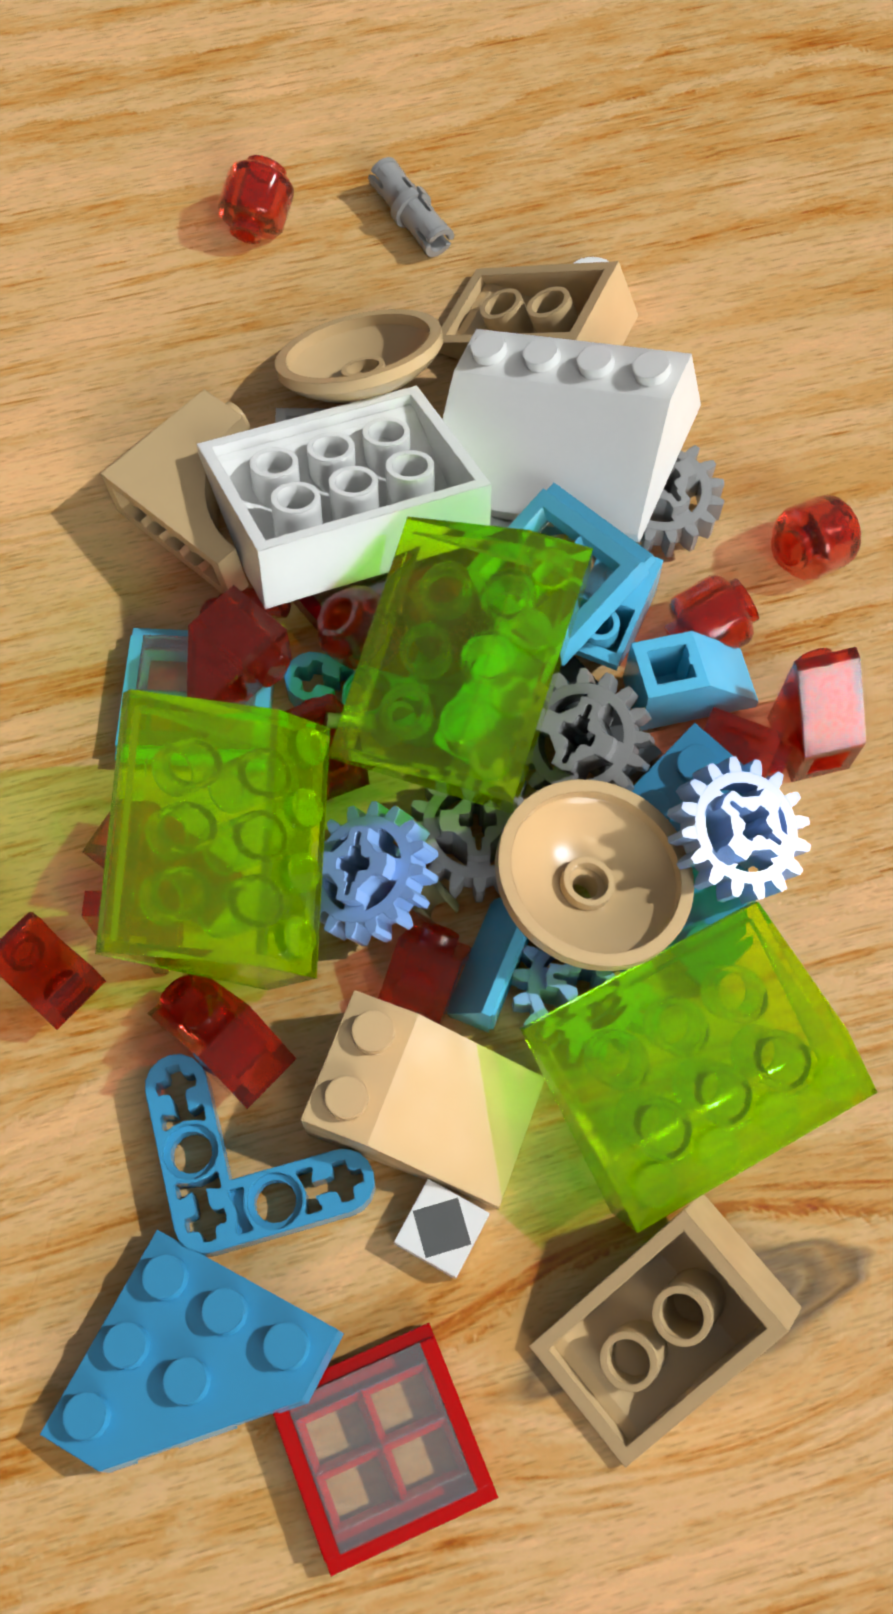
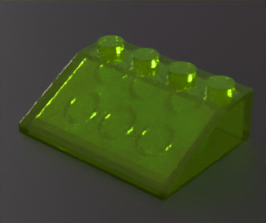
[328,516,593,814]
[95,689,330,990]
[520,901,878,1233]

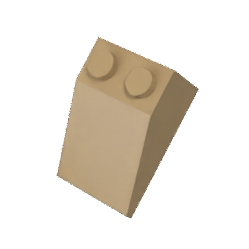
[439,261,638,360]
[301,990,545,1209]
[529,1192,802,1468]

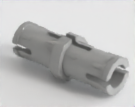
[368,157,454,257]

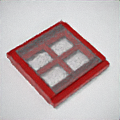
[273,1323,499,1577]

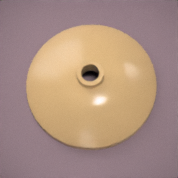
[275,309,443,404]
[495,779,694,971]

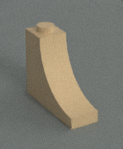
[100,389,250,600]

